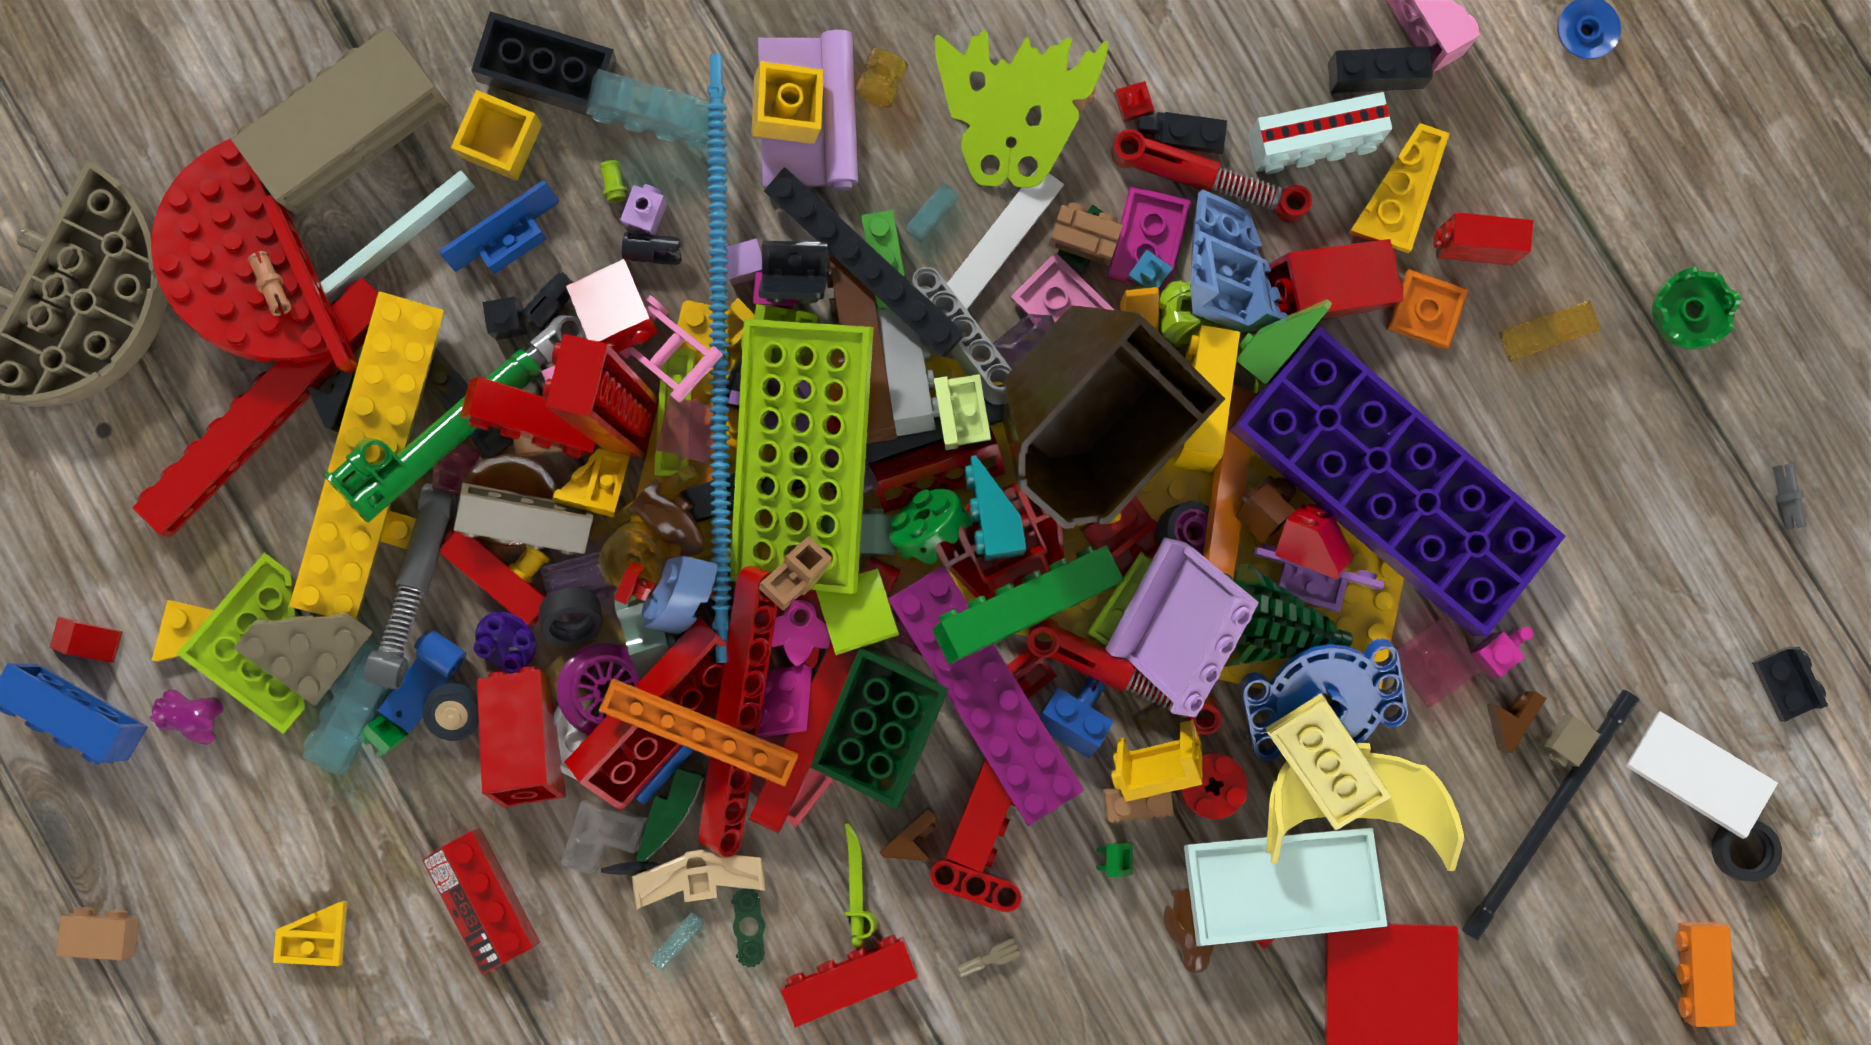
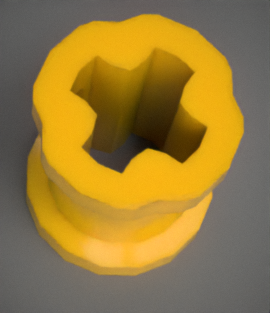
[508,545,551,584]

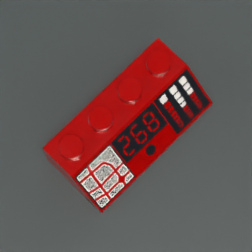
[422,828,541,975]

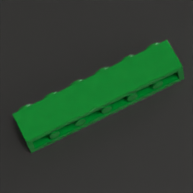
[931,545,1124,665]

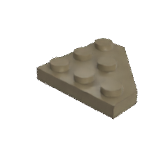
[234,612,373,706]

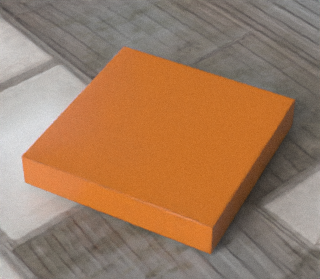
[1386,269,1469,350]

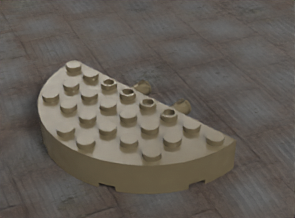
[0,160,168,407]

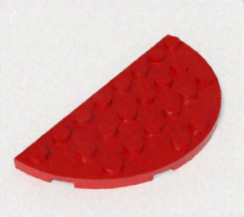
[151,138,331,363]

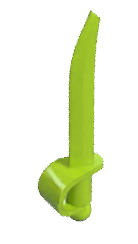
[844,823,879,948]

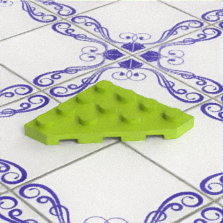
[177,552,305,734]

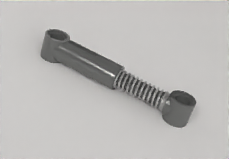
[363,483,460,690]

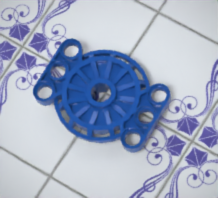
[1239,638,1408,761]

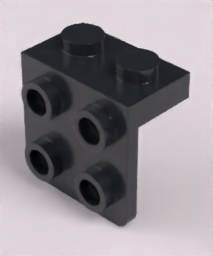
[758,241,827,304]

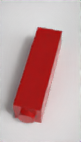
[438,529,547,627]

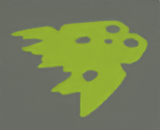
[935,29,1108,188]

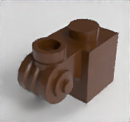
[1235,475,1296,543]

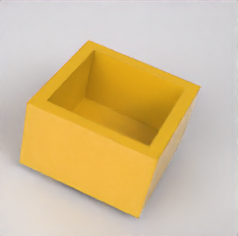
[451,90,543,181]

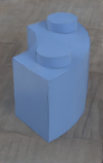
[642,556,718,634]

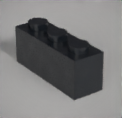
[1328,46,1433,93]

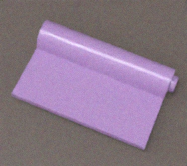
[758,29,858,191]

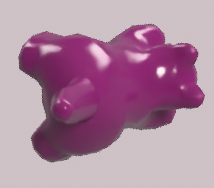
[150,689,224,745]

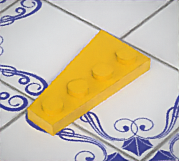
[1349,123,1450,253]

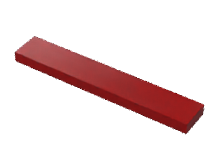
[261,194,358,374]

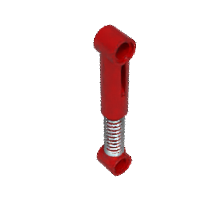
[1111,129,1312,223]
[1027,618,1222,735]

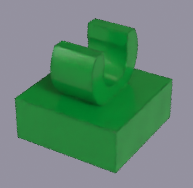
[361,715,409,757]
[1096,842,1133,878]

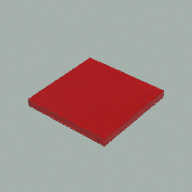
[1325,923,1458,1045]

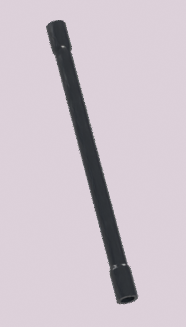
[1461,690,1640,941]

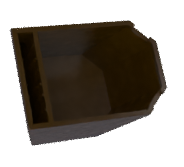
[1003,305,1226,529]

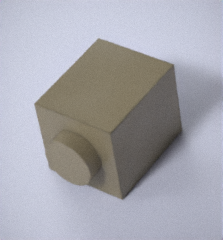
[1542,715,1600,768]

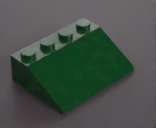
[810,645,949,810]

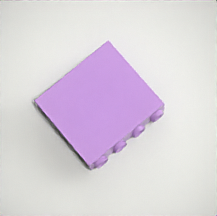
[1105,537,1259,717]

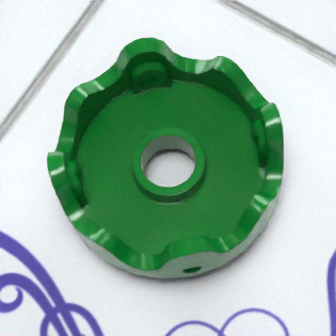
[1652,267,1741,350]
[888,489,973,564]

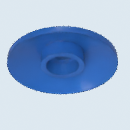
[1557,0,1621,59]

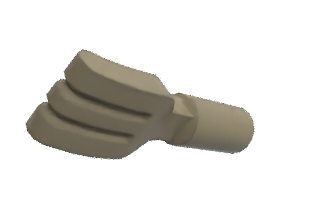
[957,937,1021,978]

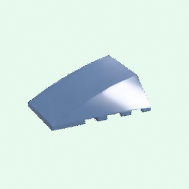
[1190,189,1288,333]

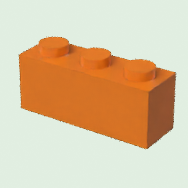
[1675,922,1735,1027]

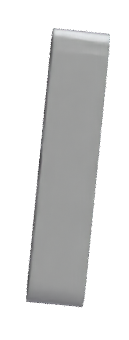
[912,267,1012,405]

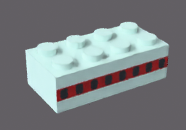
[1247,92,1392,174]

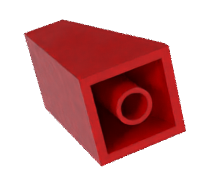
[1267,239,1404,321]
[477,667,566,807]

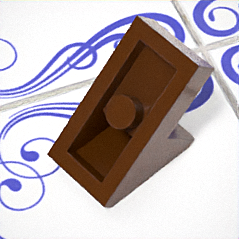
[1487,691,1547,753]
[879,807,937,861]

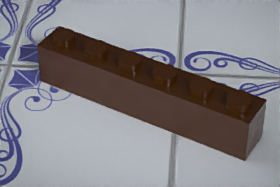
[827,256,897,444]

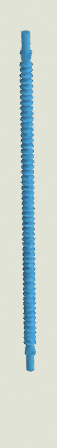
[707,54,732,663]

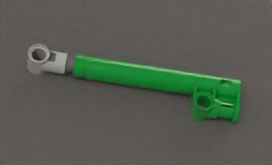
[322,315,585,523]

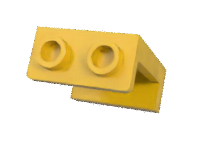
[1112,720,1202,802]

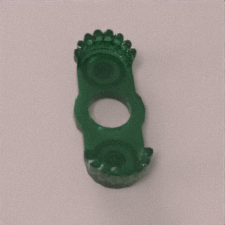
[731,888,765,968]

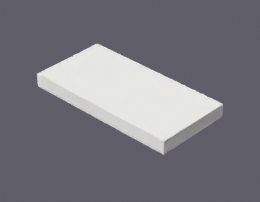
[1626,711,1778,839]

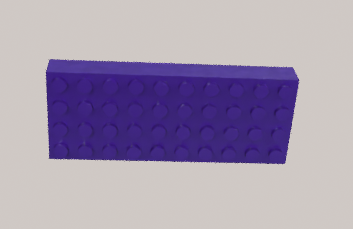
[1228,326,1566,636]

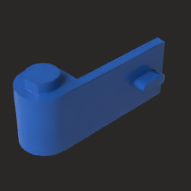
[378,630,467,733]

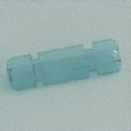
[650,913,704,970]

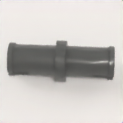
[1772,463,1807,530]

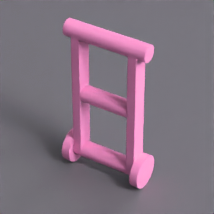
[620,295,723,403]

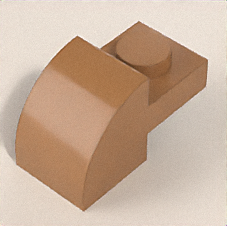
[759,536,832,610]

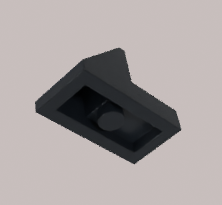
[308,370,356,433]

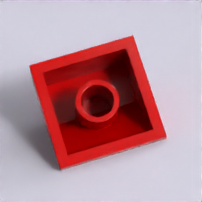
[1275,503,1354,580]

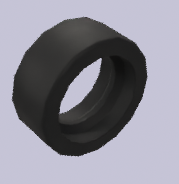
[538,588,603,646]
[1711,821,1782,882]

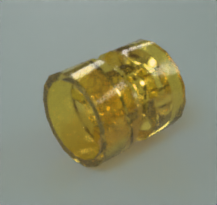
[855,48,908,108]

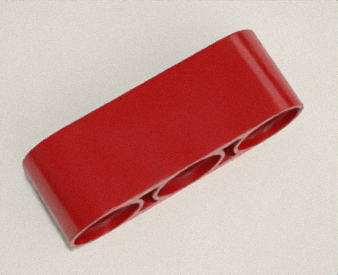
[930,858,1022,913]

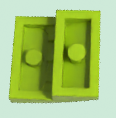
[816,569,899,655]

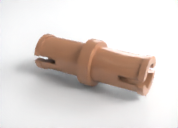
[248,251,292,316]

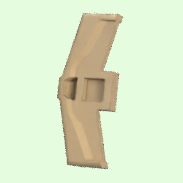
[632,849,767,909]

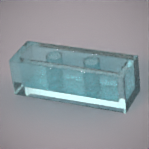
[906,182,959,243]

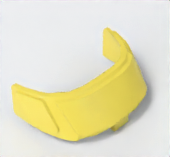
[1266,743,1464,871]

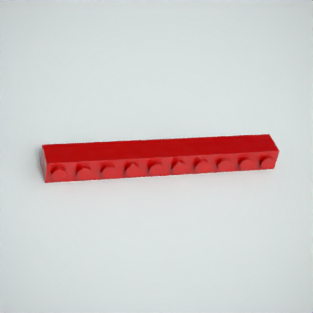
[132,277,379,537]

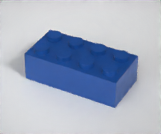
[0,663,148,765]

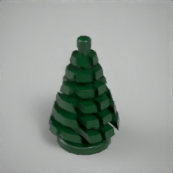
[1223,563,1353,667]

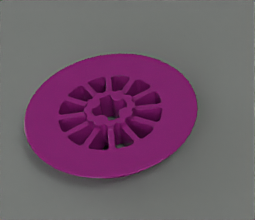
[557,643,642,735]

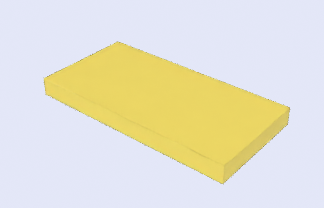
[1265,693,1391,831]

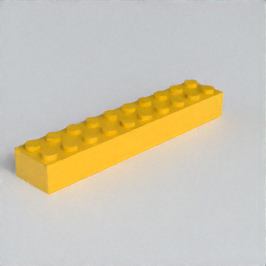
[289,291,446,621]

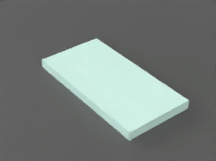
[1184,828,1387,946]

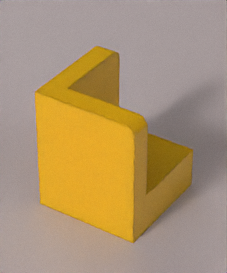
[725,298,754,353]

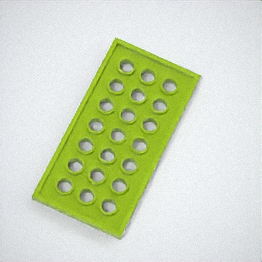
[730,319,874,594]

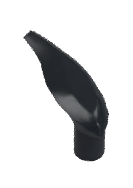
[601,861,661,876]

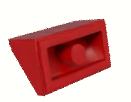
[1007,648,1057,699]

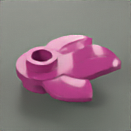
[771,600,831,666]

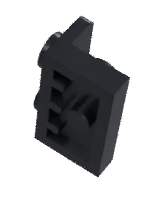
[1752,647,1828,722]

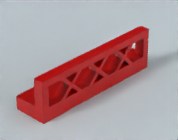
[868,426,1006,513]

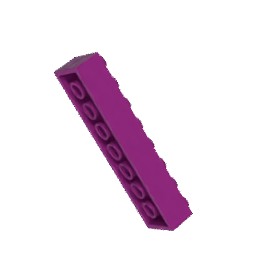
[888,565,1085,826]

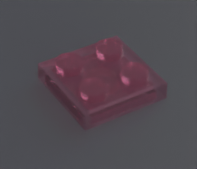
[1396,617,1482,707]

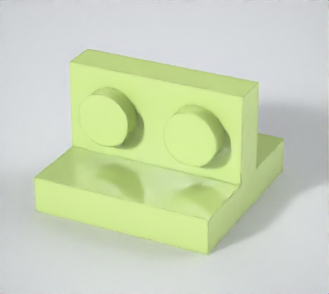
[934,374,991,450]

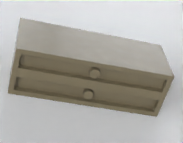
[231,26,450,216]

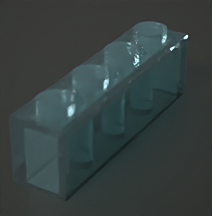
[586,69,711,149]
[302,641,407,775]

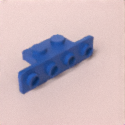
[439,180,559,274]

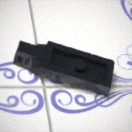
[1138,112,1228,154]

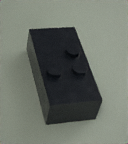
[471,11,617,119]

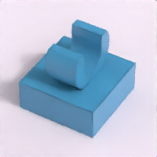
[1127,250,1173,289]

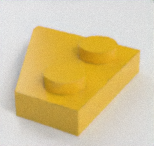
[553,448,630,518]
[152,600,214,662]

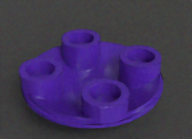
[473,612,536,673]

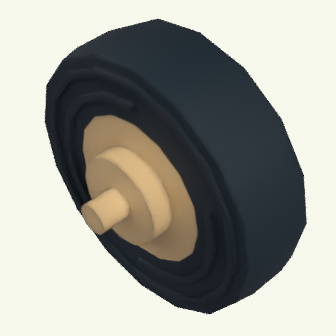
[422,683,479,741]

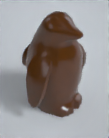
[628,479,706,557]
[1164,888,1215,973]

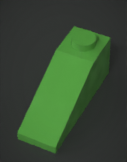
[1236,299,1332,384]

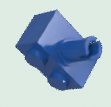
[1039,677,1114,758]

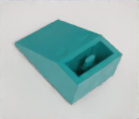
[965,456,1026,562]

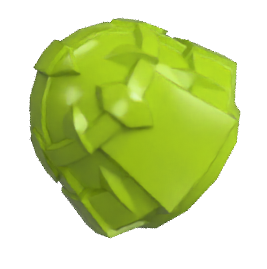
[1159,280,1220,347]

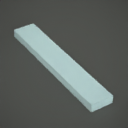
[321,170,475,304]

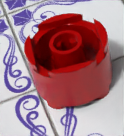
[1177,752,1247,819]

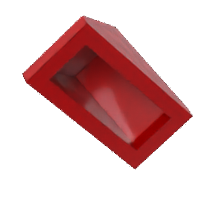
[49,617,123,663]

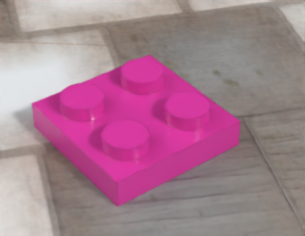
[758,664,812,738]

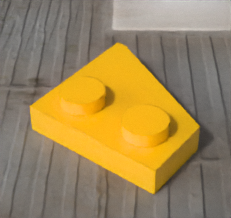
[273,901,347,966]

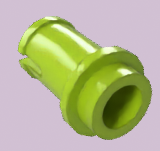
[599,160,628,203]

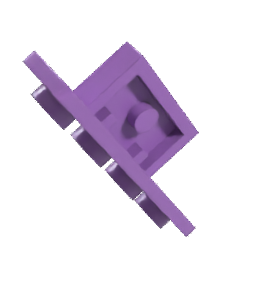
[1252,544,1385,612]

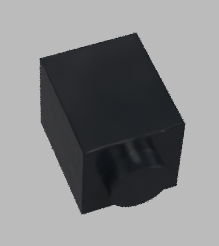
[482,296,527,340]

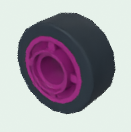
[1156,501,1209,556]

